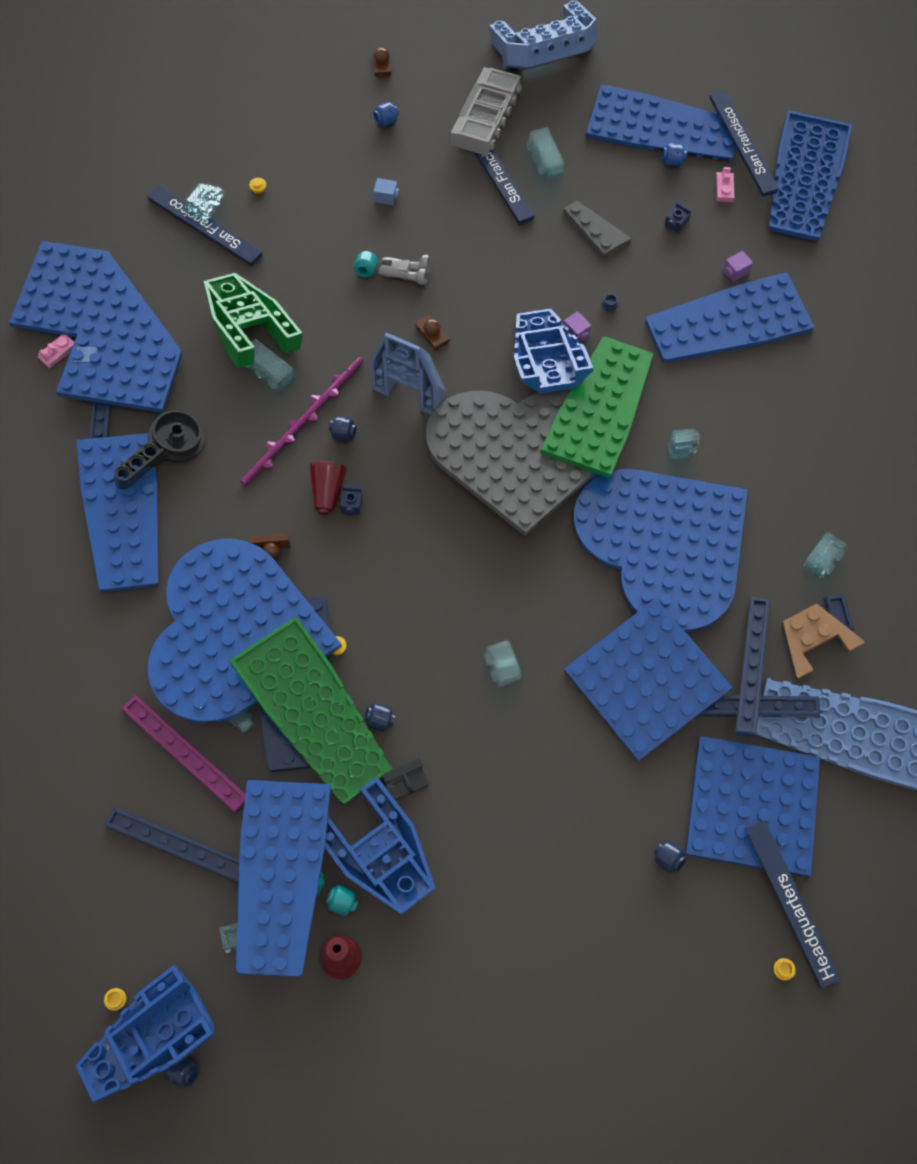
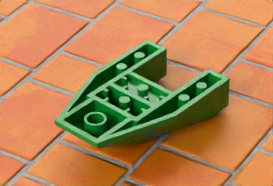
[204,273,303,368]

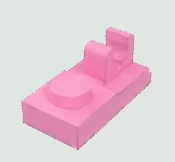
[716,167,735,202]
[38,334,74,369]

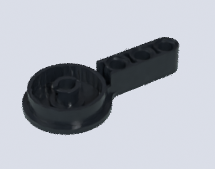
[114,410,204,490]

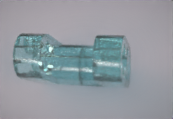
[182,183,226,219]

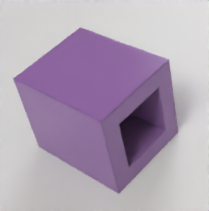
[723,251,753,282]
[563,311,591,343]

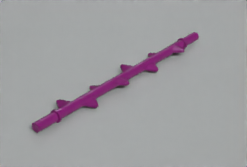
[240,357,364,485]

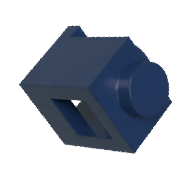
[664,201,692,233]
[340,484,363,515]

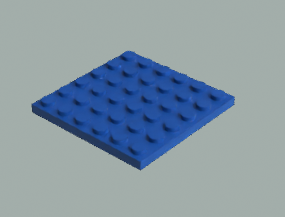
[564,598,733,762]
[685,736,820,878]

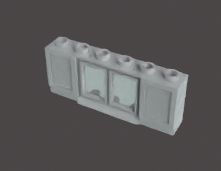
[450,67,522,156]

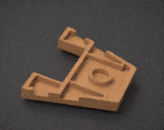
[782,604,865,680]

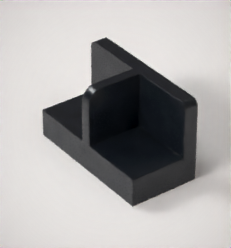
[382,758,429,800]

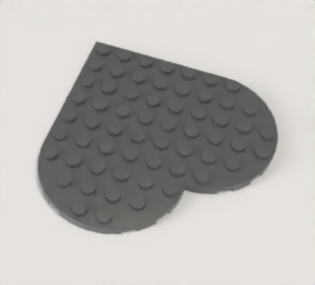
[426,391,595,536]

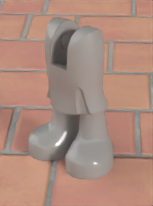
[379,255,430,285]

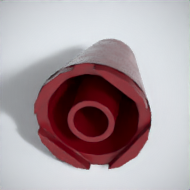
[310,461,347,515]
[319,935,362,979]

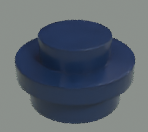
[602,293,619,311]

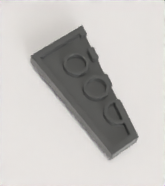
[563,201,631,258]

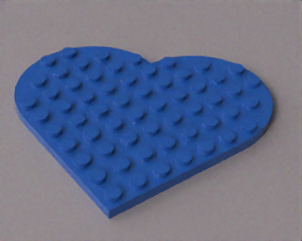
[573,469,748,633]
[148,539,342,724]

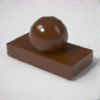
[373,47,391,76]
[415,314,450,350]
[250,534,291,559]

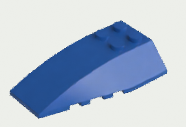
[514,309,593,394]
[75,964,214,1103]

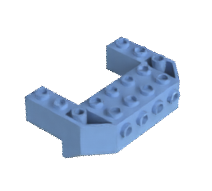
[489,1,597,70]

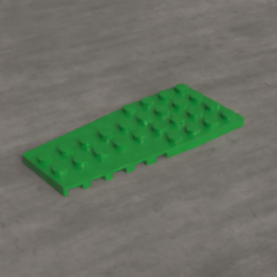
[540,336,653,479]
[229,616,392,804]

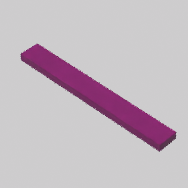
[121,695,246,814]

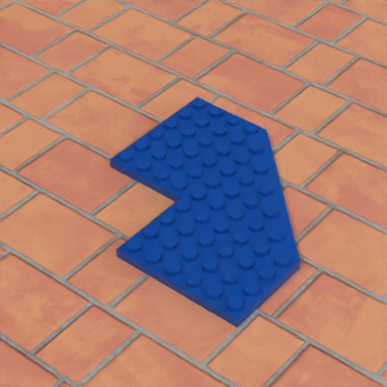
[9,241,182,413]

